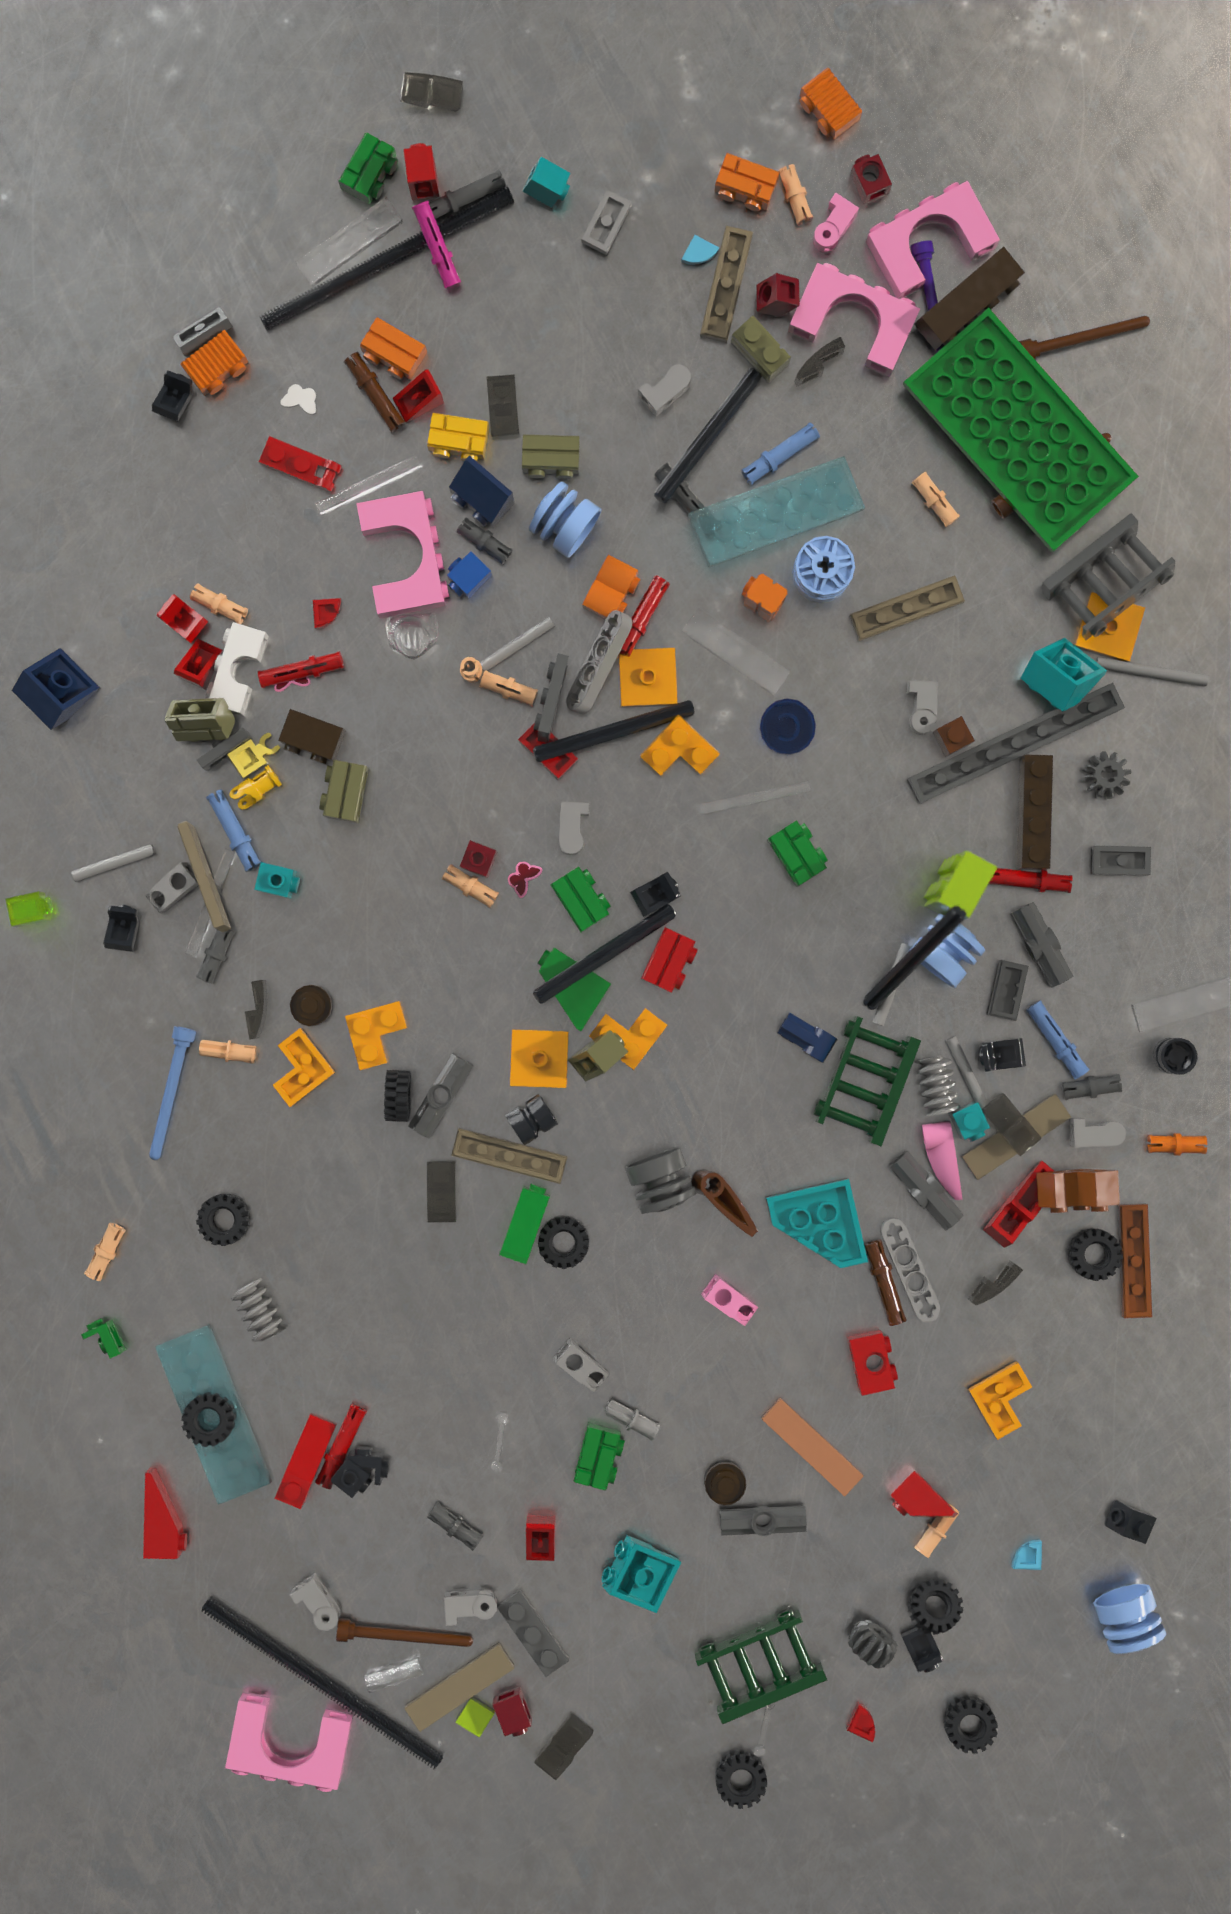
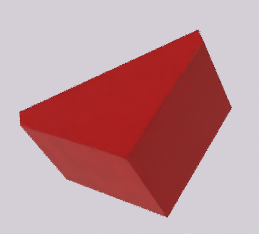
[393,369,444,423]
[173,639,223,690]
[526,1515,556,1561]

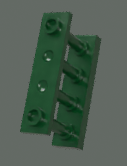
[813,1016,921,1147]
[695,1610,827,1725]

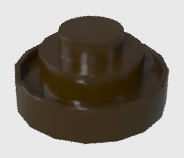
[290,985,332,1026]
[704,1462,746,1505]

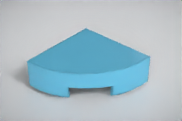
[681,235,719,265]
[1012,1539,1042,1570]

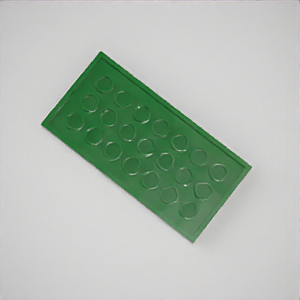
[903,308,1139,553]

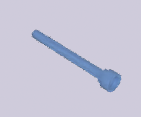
[149,1026,196,1160]

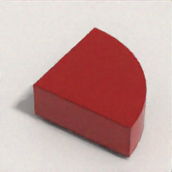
[313,598,342,629]
[846,1702,875,1742]

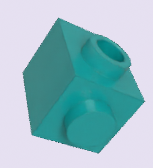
[522,157,571,208]
[254,862,300,899]
[948,1101,990,1142]

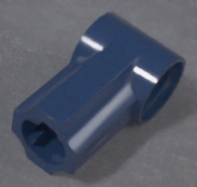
[777,1012,838,1063]

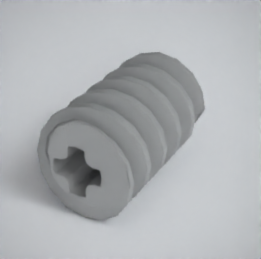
[915,1056,960,1116]
[231,1278,287,1342]

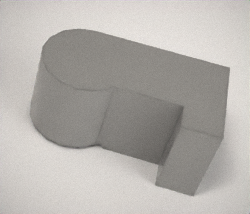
[638,364,691,416]
[907,681,938,735]
[559,801,589,855]
[146,862,198,914]
[1069,1118,1126,1148]
[554,1338,610,1392]
[289,1573,340,1631]
[444,1590,497,1626]

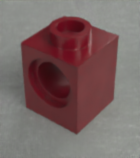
[850,154,892,204]
[756,273,800,317]
[460,840,498,878]
[492,1687,532,1737]

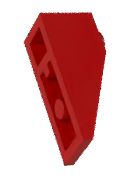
[274,1414,337,1509]
[143,1468,187,1559]

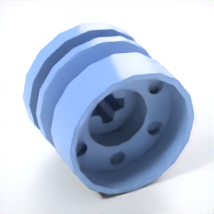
[529,481,602,558]
[792,536,855,603]
[908,914,985,988]
[1093,1584,1166,1654]

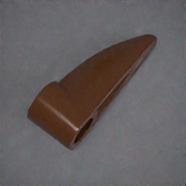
[691,1169,758,1237]

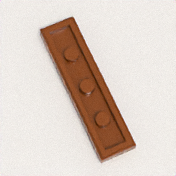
[1118,1204,1152,1318]

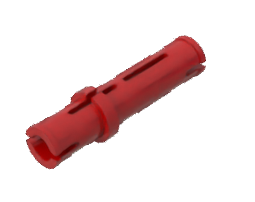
[619,575,670,657]
[257,651,344,688]
[988,868,1073,893]
[315,1404,367,1490]

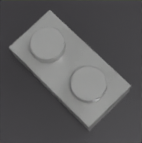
[581,190,632,255]

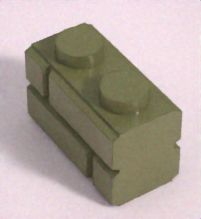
[731,316,791,383]
[522,434,580,479]
[165,698,235,742]
[319,760,369,823]

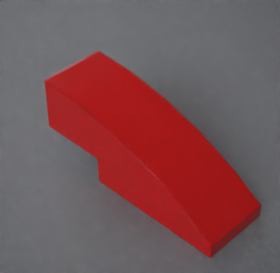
[983,1161,1054,1248]

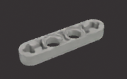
[566,610,632,714]
[880,1218,940,1322]

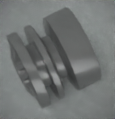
[625,1148,697,1214]

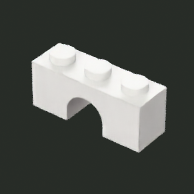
[206,622,269,716]

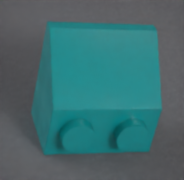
[1020,637,1107,712]

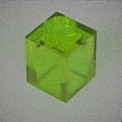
[5,891,53,927]

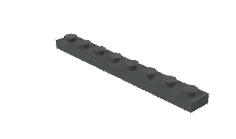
[908,683,1125,804]

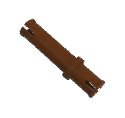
[344,352,406,433]
[864,1239,907,1326]

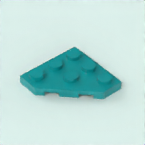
[766,1179,868,1268]

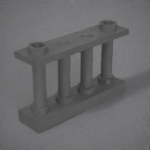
[1042,513,1176,640]

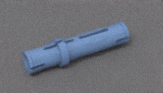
[741,422,820,485]
[206,789,261,872]
[1026,1000,1090,1080]

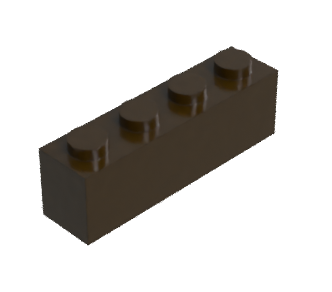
[914,246,1025,350]
[1017,754,1053,870]

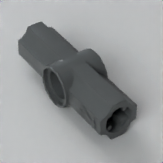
[1011,902,1074,988]
[408,1053,473,1139]
[889,1151,964,1231]
[720,1505,807,1536]

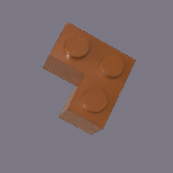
[1037,1169,1120,1213]

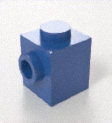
[447,551,492,599]

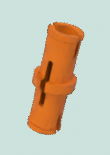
[1147,1133,1207,1156]

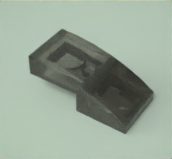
[400,72,463,112]
[794,337,845,387]
[487,374,519,437]
[245,980,268,1040]
[982,1092,1042,1157]
[427,1161,457,1222]
[968,1261,1023,1305]
[534,1713,594,1780]

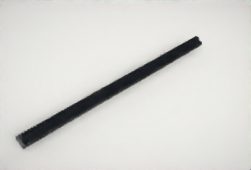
[259,187,514,330]
[202,1597,443,1770]

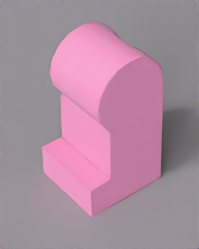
[813,193,859,252]
[701,1274,758,1326]

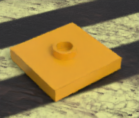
[1075,592,1145,662]
[619,648,677,707]
[510,1029,569,1088]

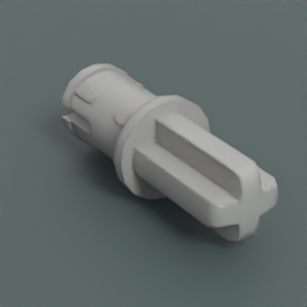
[604,1400,660,1441]

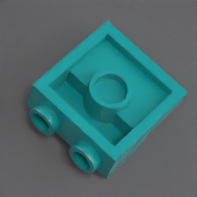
[601,1535,681,1613]

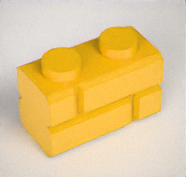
[427,413,489,461]

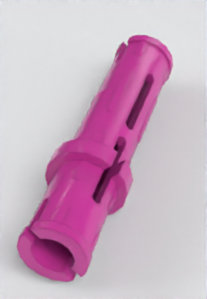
[412,200,461,288]

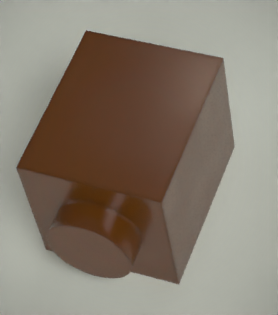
[933,716,975,757]

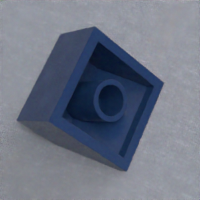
[449,455,515,529]
[12,648,100,730]

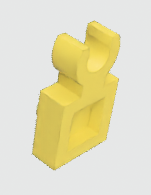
[227,733,280,779]

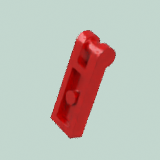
[259,436,342,492]

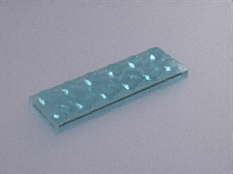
[688,456,865,568]
[155,1324,272,1505]

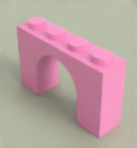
[866,181,1000,299]
[788,263,920,377]
[356,491,449,618]
[225,1693,353,1792]

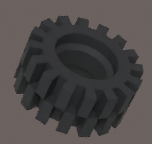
[384,1070,411,1122]
[196,1194,250,1246]
[538,1216,589,1269]
[1068,1228,1123,1281]
[181,1392,236,1447]
[908,1579,963,1635]
[944,1696,998,1754]
[715,1751,767,1809]

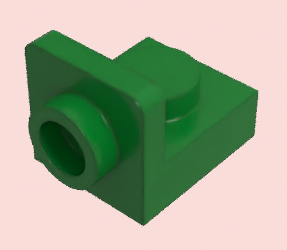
[81,1318,126,1358]

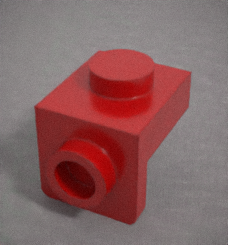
[157,594,209,643]

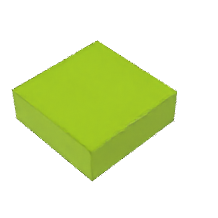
[455,1697,495,1738]

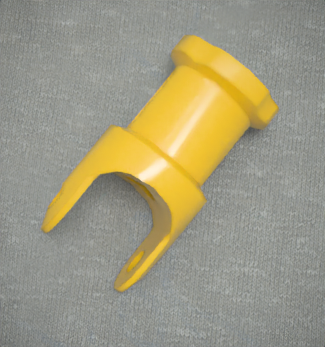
[229,764,282,810]

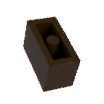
[278,709,346,765]

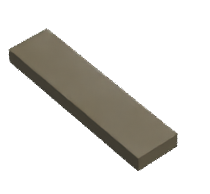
[700,226,753,343]
[849,575,965,642]
[177,821,231,933]
[961,1094,1071,1180]
[451,1128,568,1184]
[404,1643,515,1732]

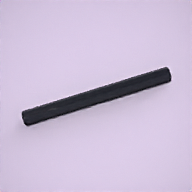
[654,368,762,503]
[533,700,695,762]
[533,904,676,1004]
[863,906,966,1010]

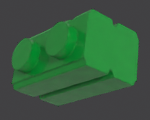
[338,132,398,204]
[767,820,828,887]
[550,867,611,933]
[573,1423,625,1490]

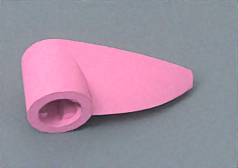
[921,1120,963,1200]

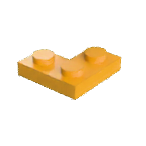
[640,714,720,776]
[345,1001,407,1070]
[589,1008,667,1070]
[273,1028,336,1107]
[968,1361,1032,1440]

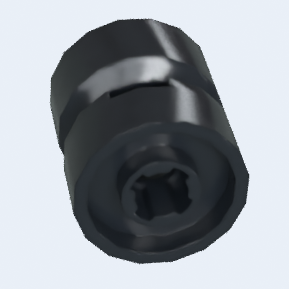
[1153,1038,1198,1075]
[505,1094,558,1145]

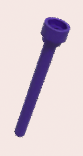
[910,240,944,353]

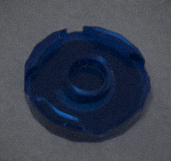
[759,698,816,755]

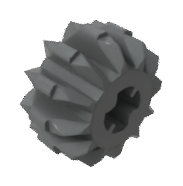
[1082,751,1131,799]
[848,1620,897,1669]

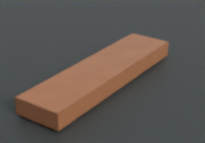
[761,1397,864,1497]

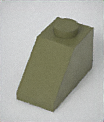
[568,1030,628,1082]

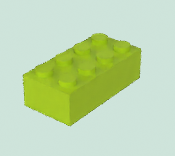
[924,850,997,920]

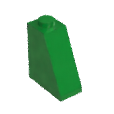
[537,948,611,1031]
[499,1183,550,1264]

